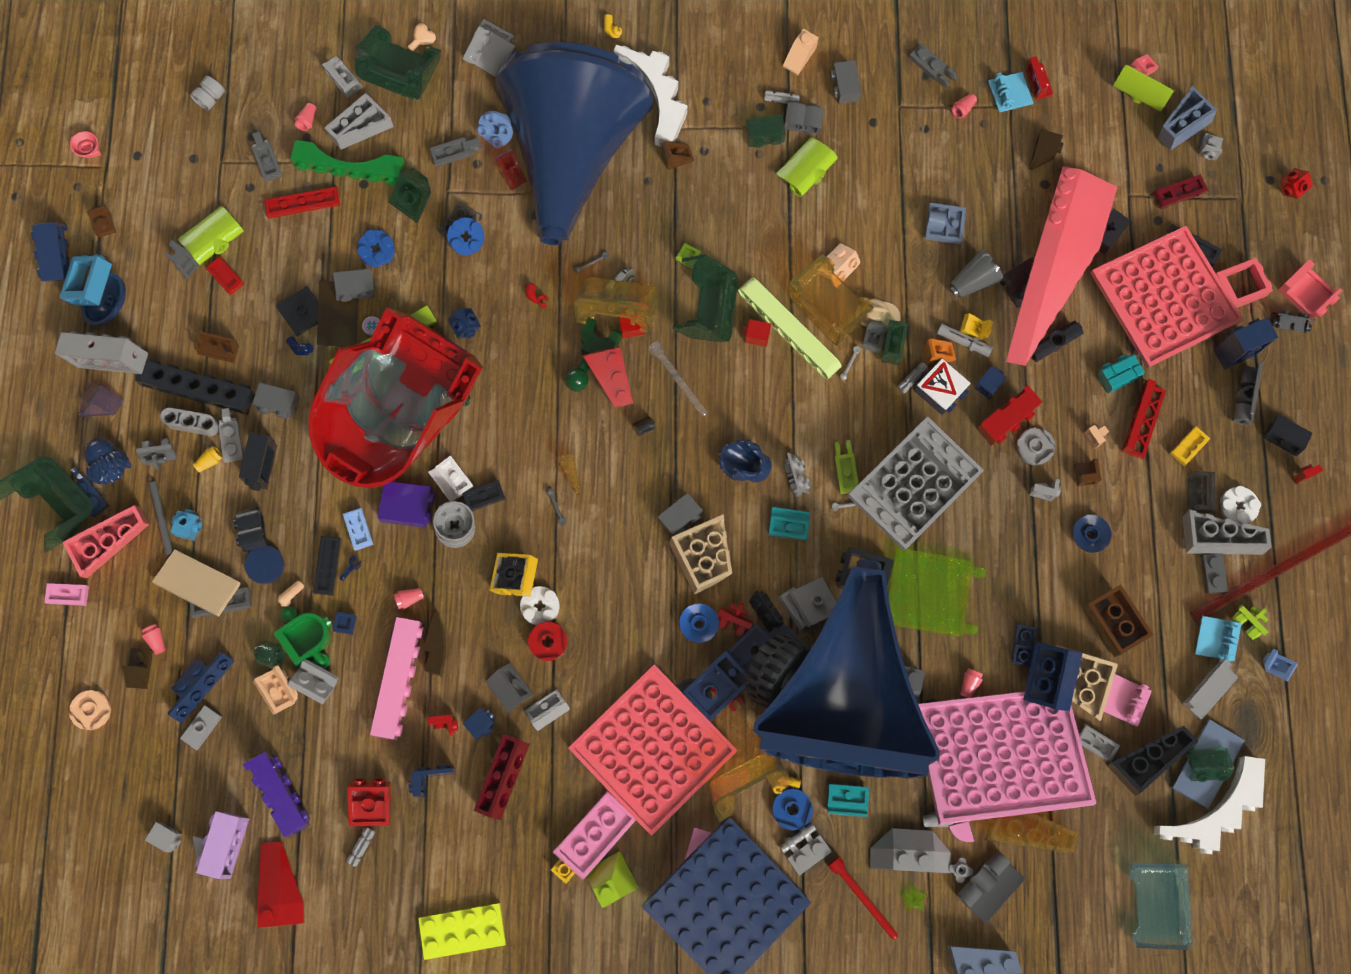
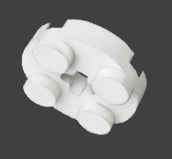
[1219,486,1261,524]
[520,586,560,626]

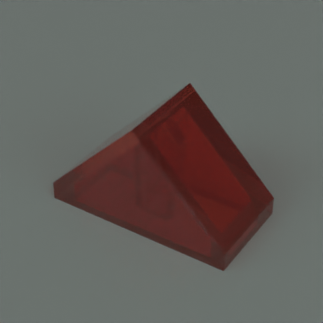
[495,149,527,190]

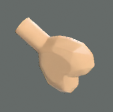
[407,23,436,52]

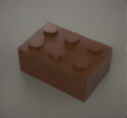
[1082,585,1154,658]

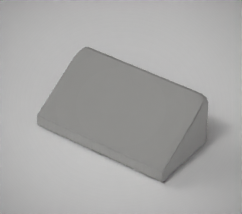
[524,689,570,731]

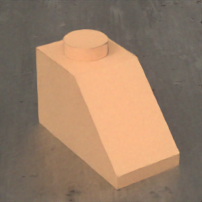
[783,29,819,75]

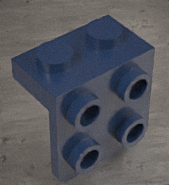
[408,765,456,798]

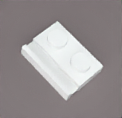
[428,456,474,502]

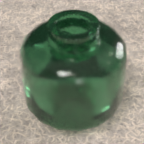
[254,641,285,668]

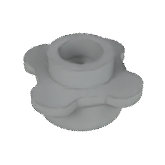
[949,858,973,883]

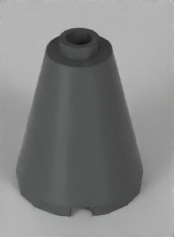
[950,249,1004,298]

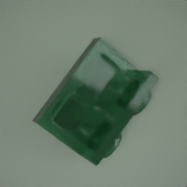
[1186,748,1234,782]

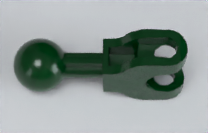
[565,318,622,392]

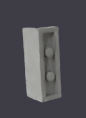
[1182,659,1238,719]

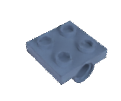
[925,203,966,244]

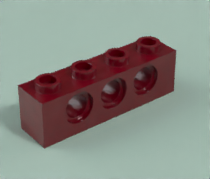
[474,734,530,820]

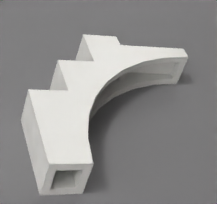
[614,45,687,147]
[1153,756,1265,854]

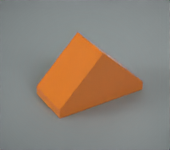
[923,339,956,366]

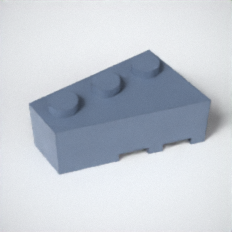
[1158,86,1217,151]
[946,945,1022,974]

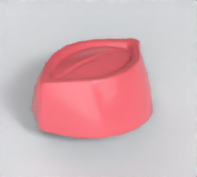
[70,131,101,158]

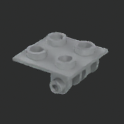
[784,453,811,497]

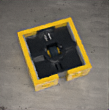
[490,553,538,597]

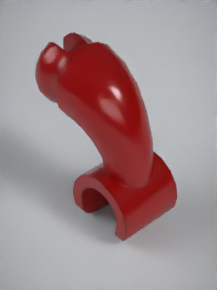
[525,283,549,308]

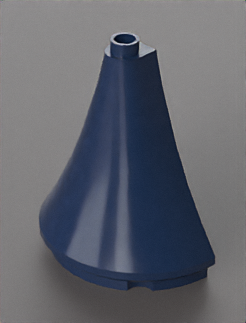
[494,42,654,246]
[753,560,940,779]

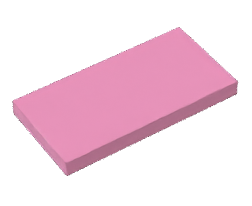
[553,791,636,880]

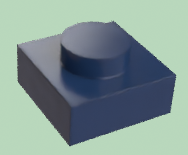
[332,612,357,635]

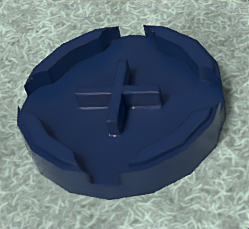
[244,546,285,585]

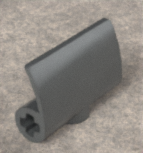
[1233,361,1263,425]
[956,851,1025,923]

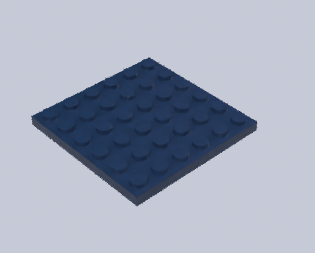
[641,816,811,974]

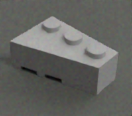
[325,93,394,149]

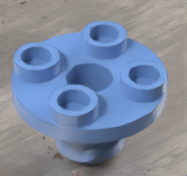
[477,111,513,148]

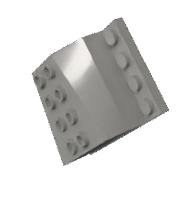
[848,416,984,551]

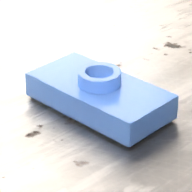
[343,508,374,551]

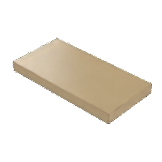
[152,549,241,617]

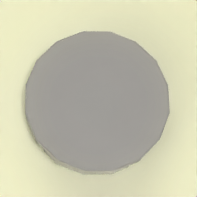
[1016,428,1055,465]

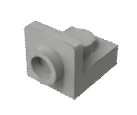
[1198,133,1223,160]
[1029,479,1061,501]

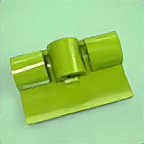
[1113,65,1174,112]
[776,137,838,197]
[178,206,244,265]

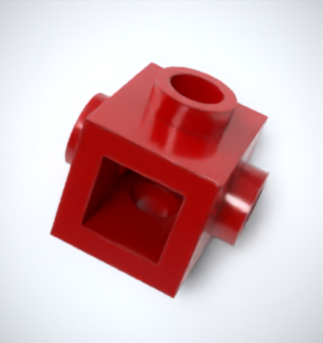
[1280,168,1313,199]

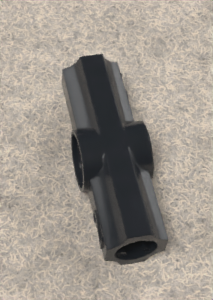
[1031,320,1084,363]

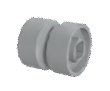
[190,76,225,111]

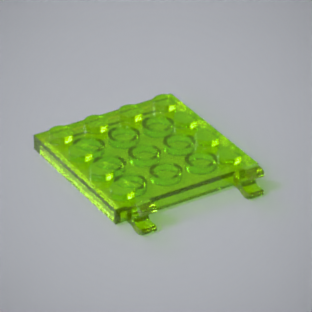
[888,548,986,638]

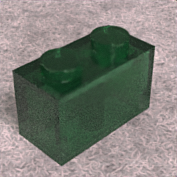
[745,114,786,148]
[880,320,908,365]

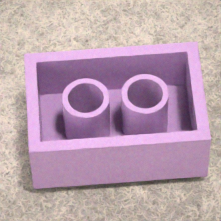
[196,811,250,879]

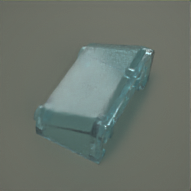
[1129,863,1193,950]

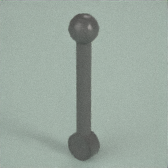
[574,252,609,273]
[546,488,566,526]

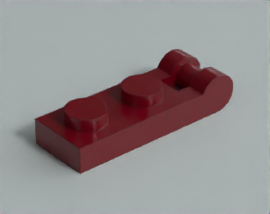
[1153,174,1208,210]

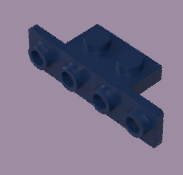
[167,652,234,723]

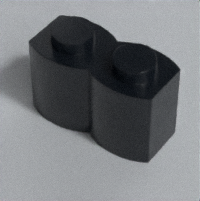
[233,507,267,552]

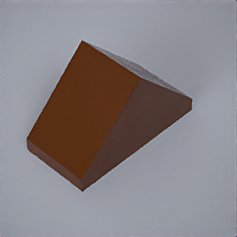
[662,141,694,170]

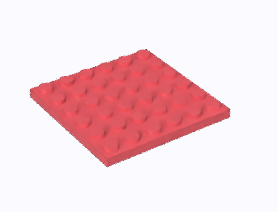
[1090,226,1244,368]
[569,664,738,836]

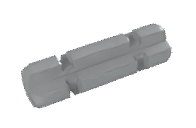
[764,90,800,104]
[897,362,928,393]
[347,827,375,867]

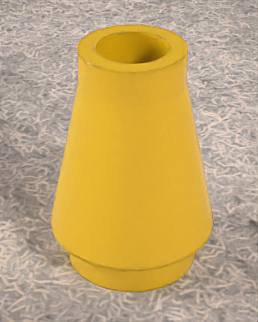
[193,446,223,473]

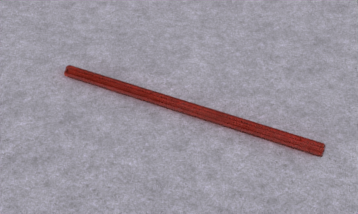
[1190,523,1351,621]

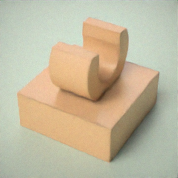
[1084,425,1109,449]

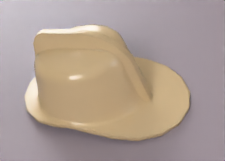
[856,299,901,330]

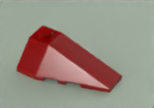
[257,841,305,928]

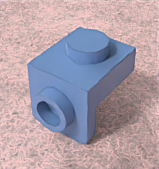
[1263,649,1297,682]

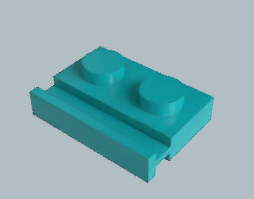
[768,507,810,541]
[827,784,869,817]

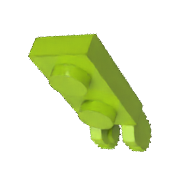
[834,440,859,494]

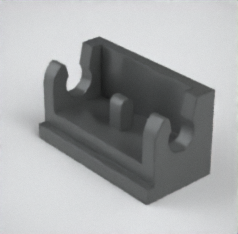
[165,241,199,279]

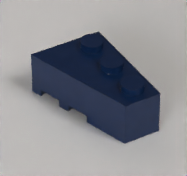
[31,222,69,282]

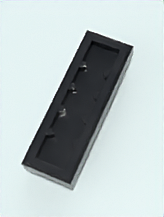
[313,536,342,596]

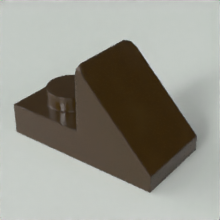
[123,648,153,689]

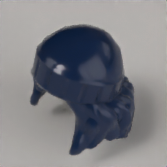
[84,438,132,485]
[718,439,772,483]

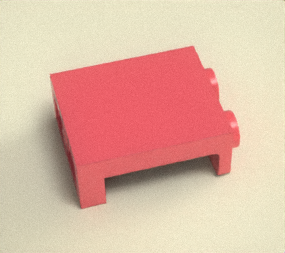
[1278,259,1343,319]

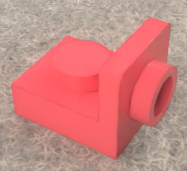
[1130,54,1159,75]

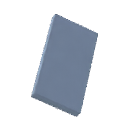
[1171,719,1245,809]

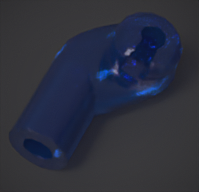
[286,336,314,356]

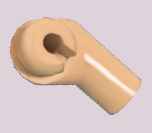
[278,581,304,607]

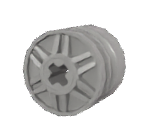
[433,501,475,548]

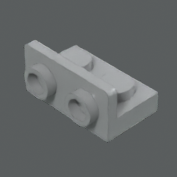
[288,659,339,704]

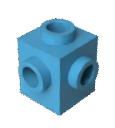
[170,509,202,541]

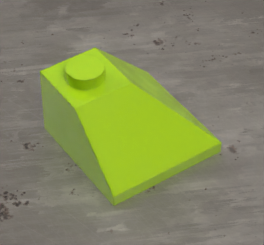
[587,851,639,908]

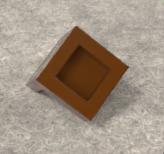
[1074,458,1101,486]

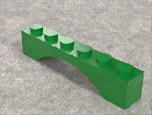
[290,140,406,186]

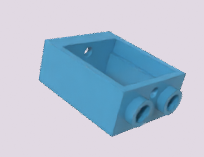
[59,254,112,306]

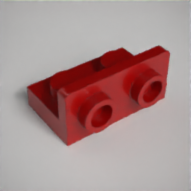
[1025,56,1053,100]

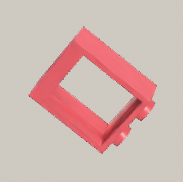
[1216,258,1273,308]

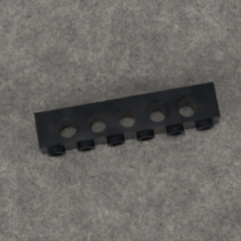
[135,359,255,415]

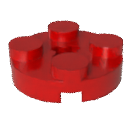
[528,622,568,661]

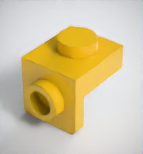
[960,313,993,340]

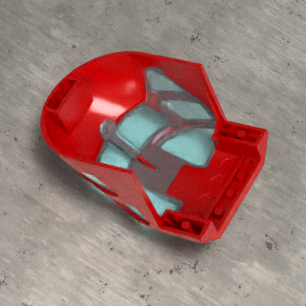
[308,308,483,488]

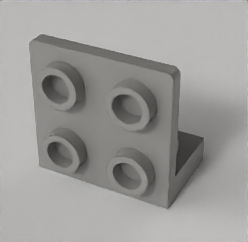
[463,26,516,77]

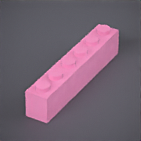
[370,617,424,741]

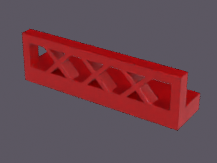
[1121,379,1166,459]

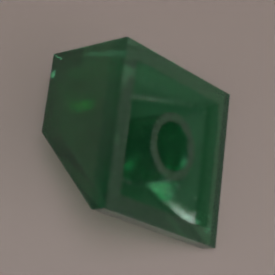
[388,167,431,223]

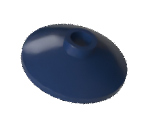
[1073,515,1112,553]

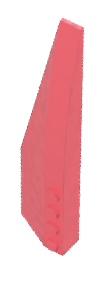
[1006,167,1117,366]

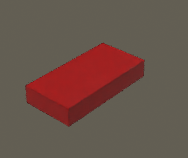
[205,256,244,295]

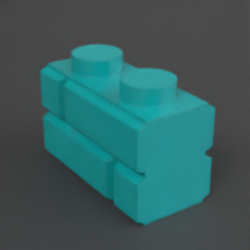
[1097,354,1145,394]

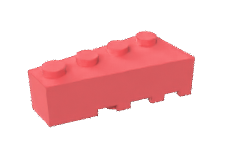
[62,505,150,578]

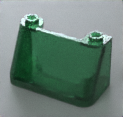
[355,25,441,100]

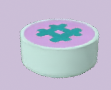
[362,316,380,336]

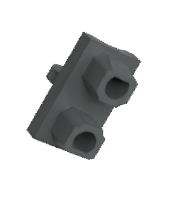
[136,438,177,470]

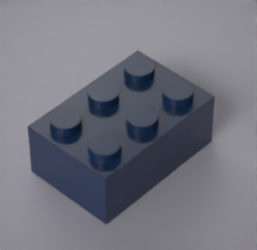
[1214,317,1278,370]

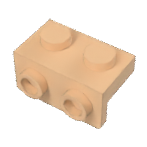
[816,243,860,288]
[253,665,298,715]

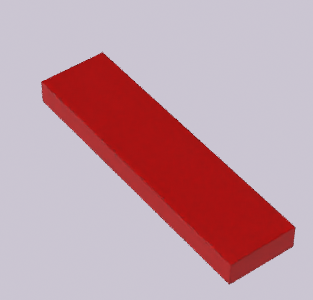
[264,186,341,219]

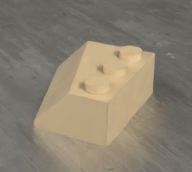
[669,514,732,594]
[1056,645,1118,721]

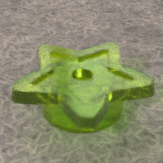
[901,885,927,911]

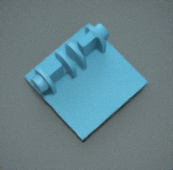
[988,72,1033,113]
[1195,616,1242,661]

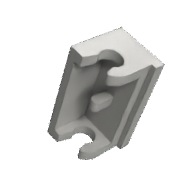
[322,56,363,98]

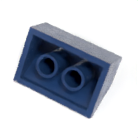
[1023,642,1083,712]

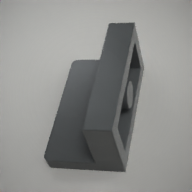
[486,663,533,713]

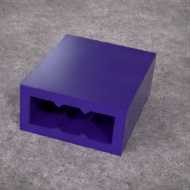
[378,482,435,528]

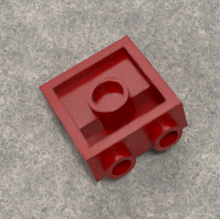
[347,778,391,826]

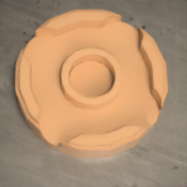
[69,690,111,730]

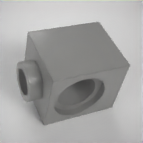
[145,822,182,852]

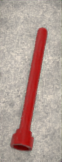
[827,856,898,940]

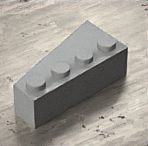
[1182,510,1271,555]

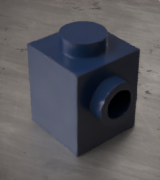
[462,708,495,740]

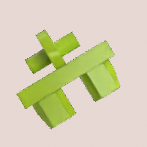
[1232,604,1269,640]

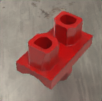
[718,602,754,637]

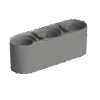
[160,408,219,436]

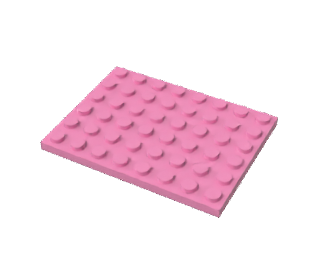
[918,692,1096,825]

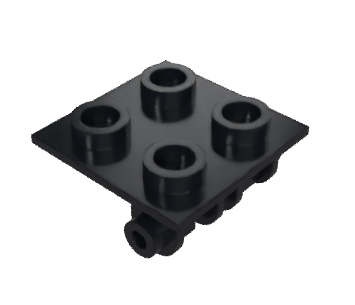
[1000,257,1034,308]

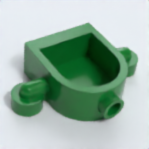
[273,607,333,670]

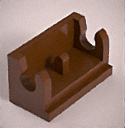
[194,331,239,363]

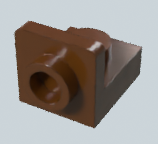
[87,206,116,238]

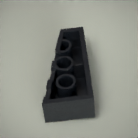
[1107,726,1198,796]

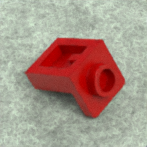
[428,715,458,736]

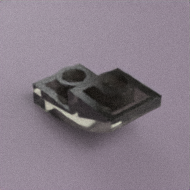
[438,201,476,237]

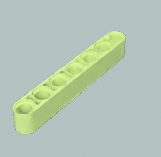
[738,277,842,379]

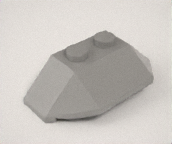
[870,828,951,873]

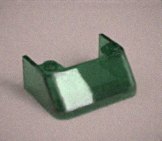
[672,254,738,342]
[0,456,93,553]

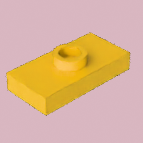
[1170,426,1210,466]

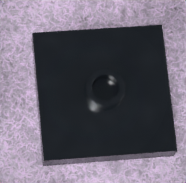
[276,286,318,337]

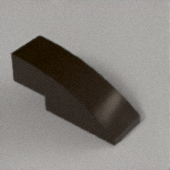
[423,612,446,677]

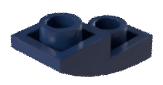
[1012,624,1037,667]

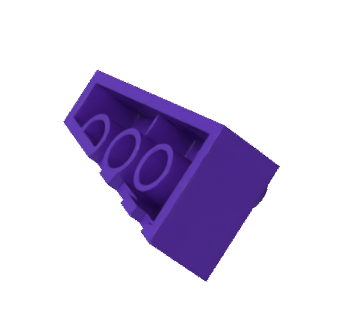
[242,752,310,837]

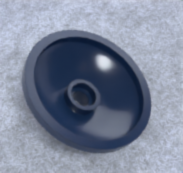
[82,273,126,327]

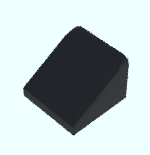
[633,417,655,436]

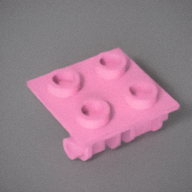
[1104,674,1151,727]

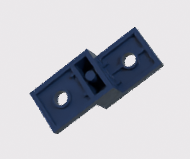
[683,623,772,721]

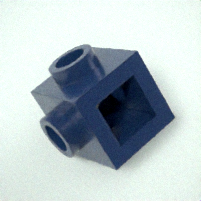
[447,308,481,339]

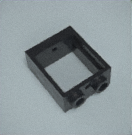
[239,433,277,491]
[835,547,894,589]

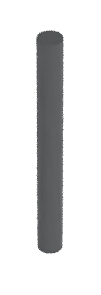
[149,481,173,556]

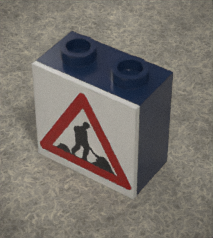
[914,359,971,415]

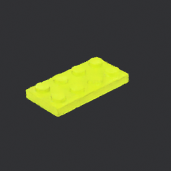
[418,903,506,960]

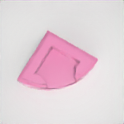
[948,821,974,842]

